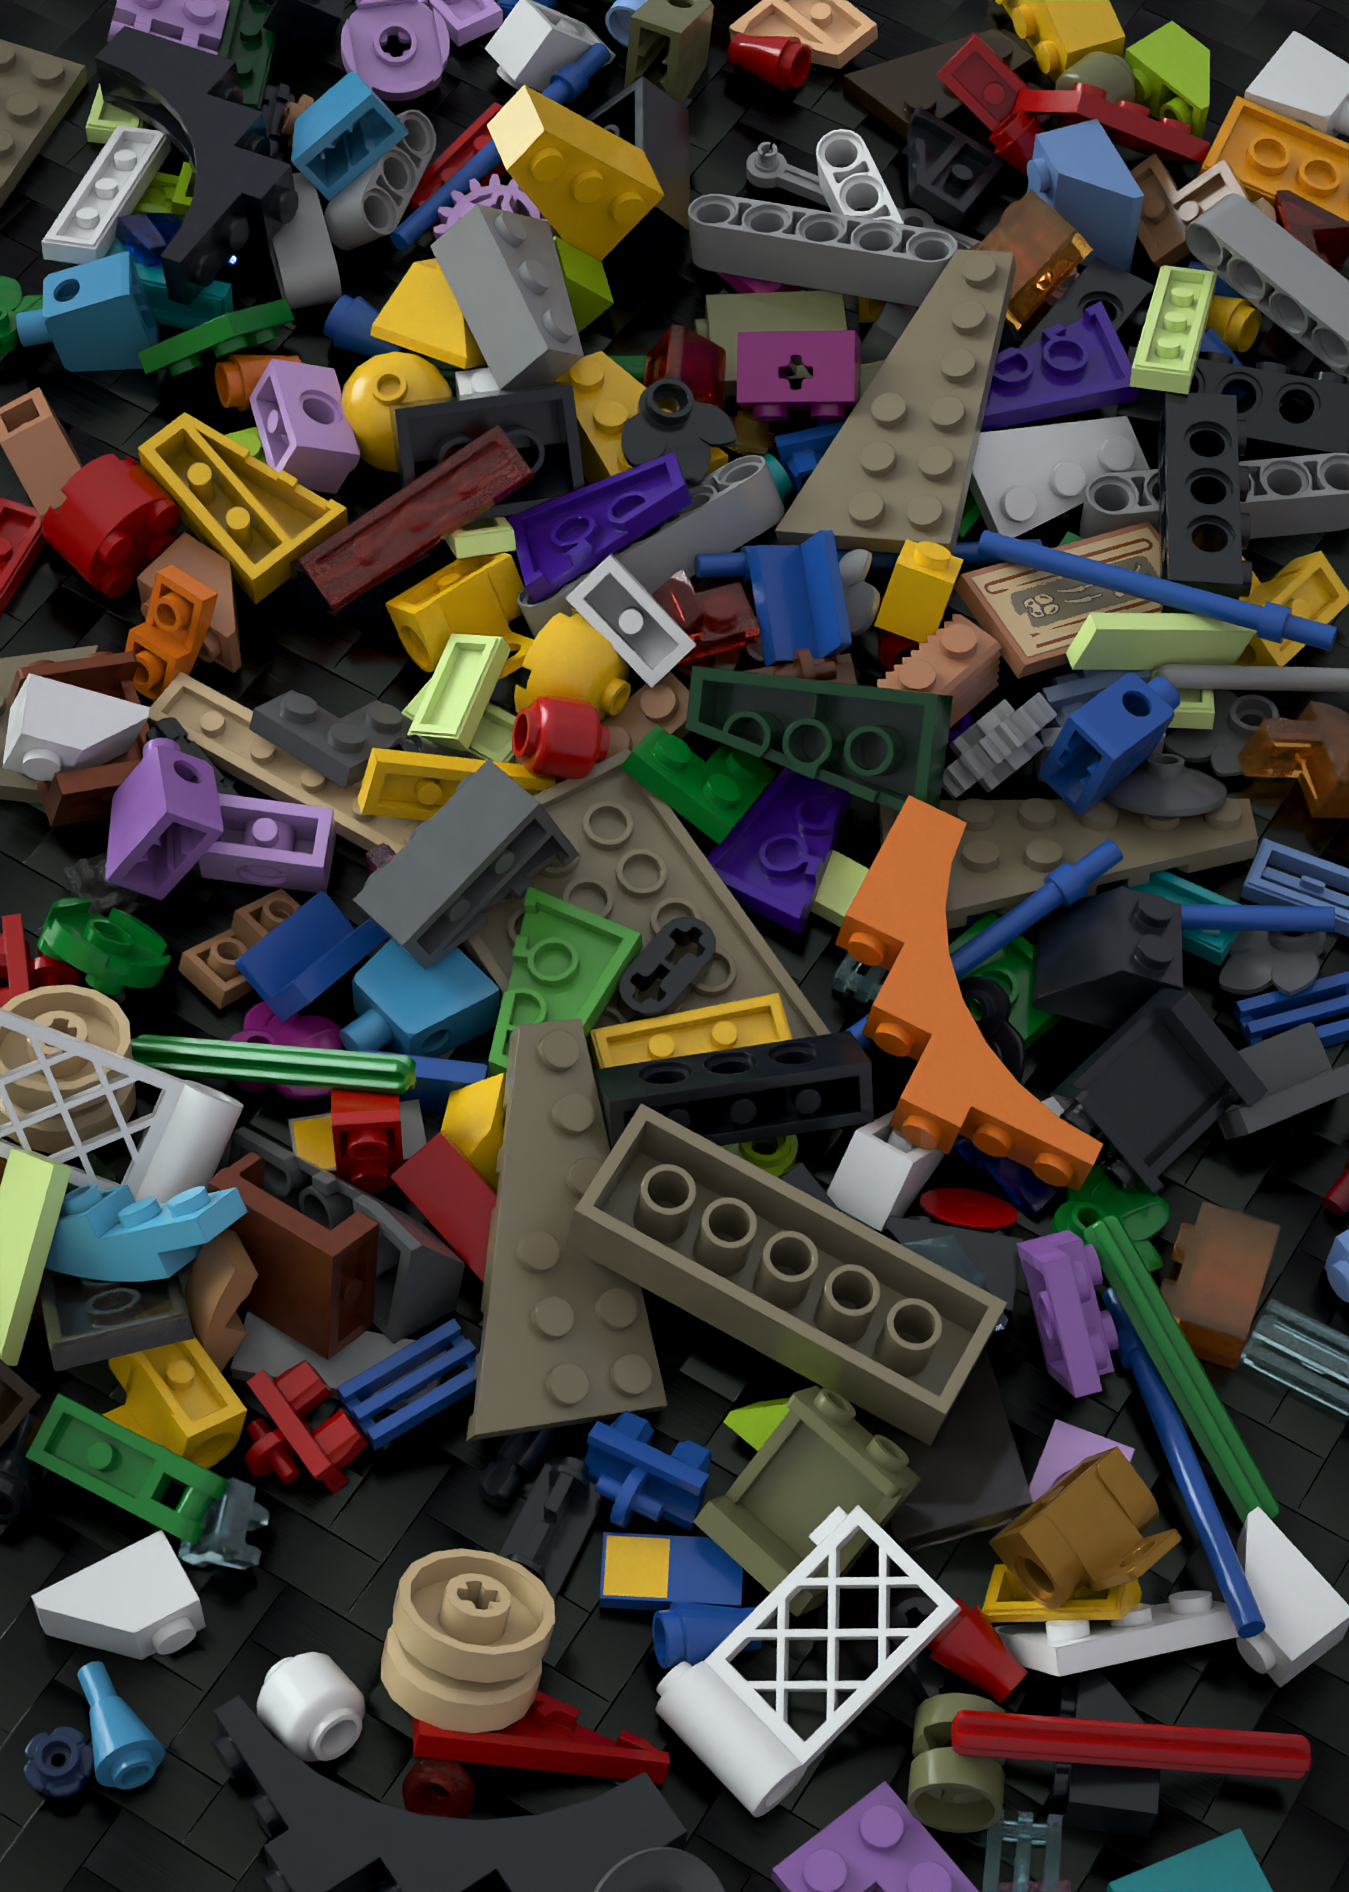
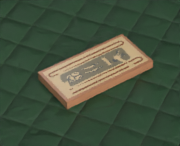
[954,521,1161,679]

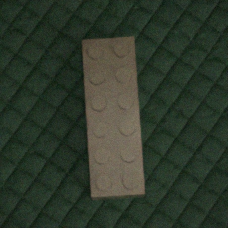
[566,1104,1007,1446]

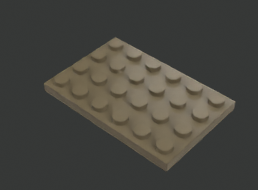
[461,748,831,1070]

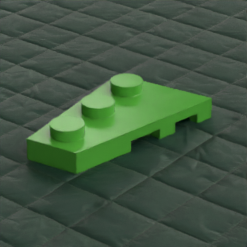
[488,886,643,1075]

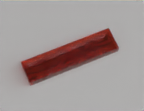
[298,425,534,613]

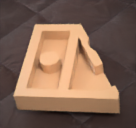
[729,0,878,69]

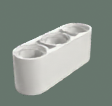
[816,129,904,224]

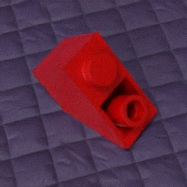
[331,1089,404,1193]

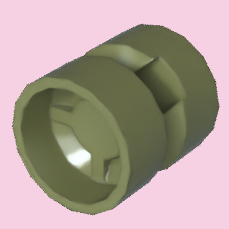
[907,1693,1006,1833]

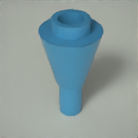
[77,1661,165,1789]

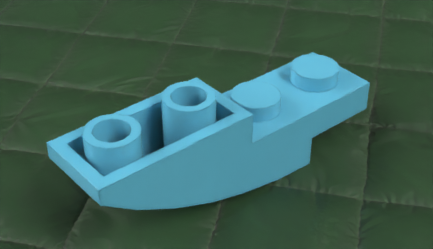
[45,1183,248,1282]

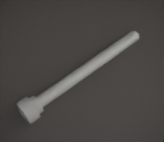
[1156,664,1349,692]

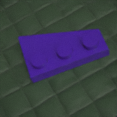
[981,301,1140,432]
[508,451,693,604]
[707,767,853,935]

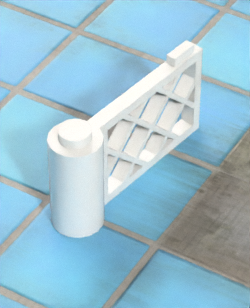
[0,1008,244,1204]
[655,1505,962,1817]

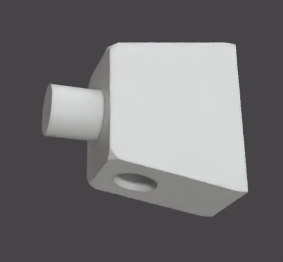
[1244,31,1349,137]

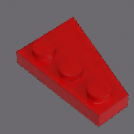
[1013,83,1210,164]

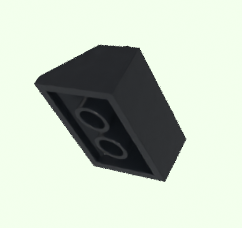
[585,76,690,259]
[389,381,585,529]

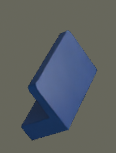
[747,530,852,667]
[235,891,389,1022]

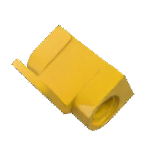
[1234,551,1349,667]
[385,552,534,680]
[102,1307,247,1469]

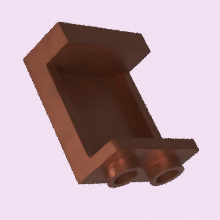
[7,651,150,827]
[207,1152,379,1360]

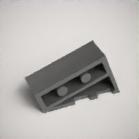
[353,759,580,970]

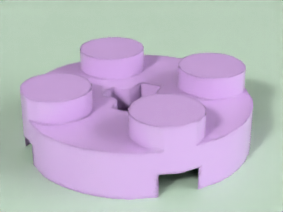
[341,0,450,101]

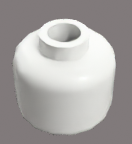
[257,1652,365,1762]

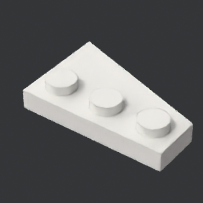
[969,416,1150,538]
[994,1590,1240,1677]

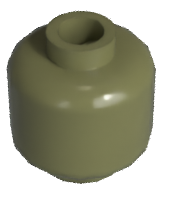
[1055,51,1136,117]

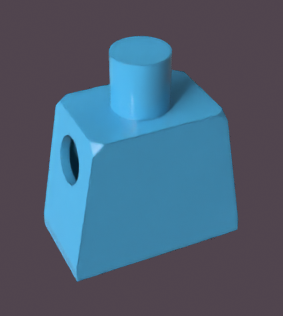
[291,71,409,201]
[16,251,159,372]
[339,939,501,1058]

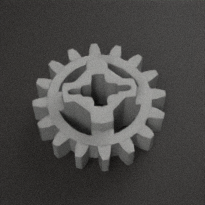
[942,692,1058,800]

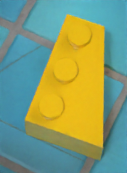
[552,351,728,487]

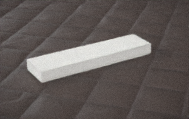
[41,126,171,264]

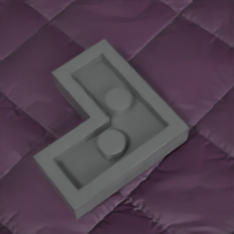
[249,690,413,789]

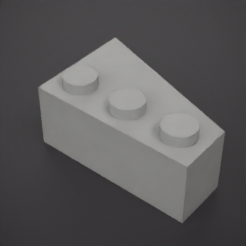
[430,204,584,390]

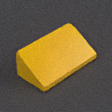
[982,1564,1142,1623]

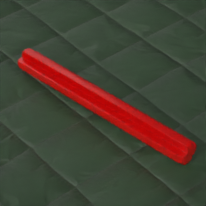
[951,1710,1311,1779]

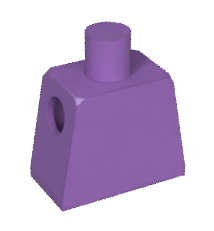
[106,738,224,900]

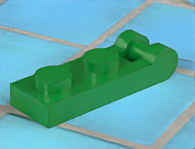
[25,1393,229,1545]

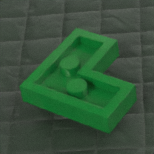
[137,298,295,378]
[620,724,778,845]

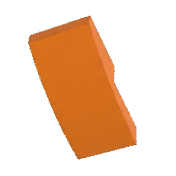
[125,564,219,702]

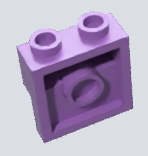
[1016,1230,1119,1398]

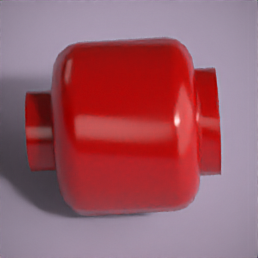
[512,695,610,780]

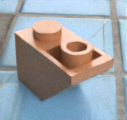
[0,387,83,522]
[136,532,242,673]

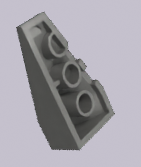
[228,1126,465,1344]

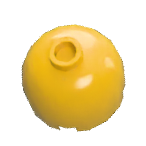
[340,351,453,473]
[514,608,631,723]

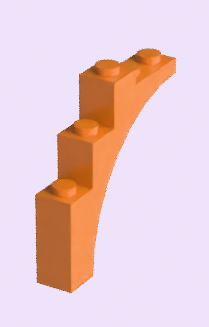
[835,795,1103,1192]

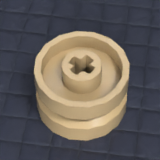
[0,984,137,1154]
[381,1548,555,1734]

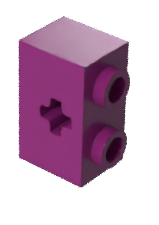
[737,330,861,421]

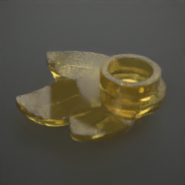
[726,410,776,456]

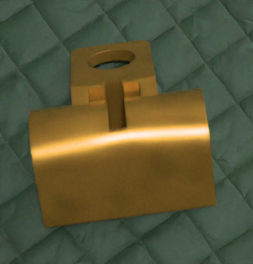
[989,1446,1182,1609]

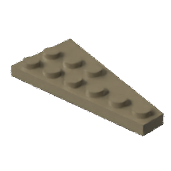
[775,249,1017,556]
[467,1018,668,1441]

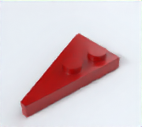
[412,1690,670,1784]

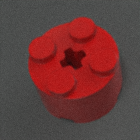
[42,453,182,599]

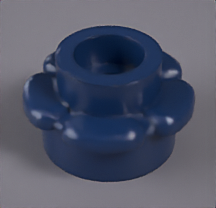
[23,1726,95,1798]

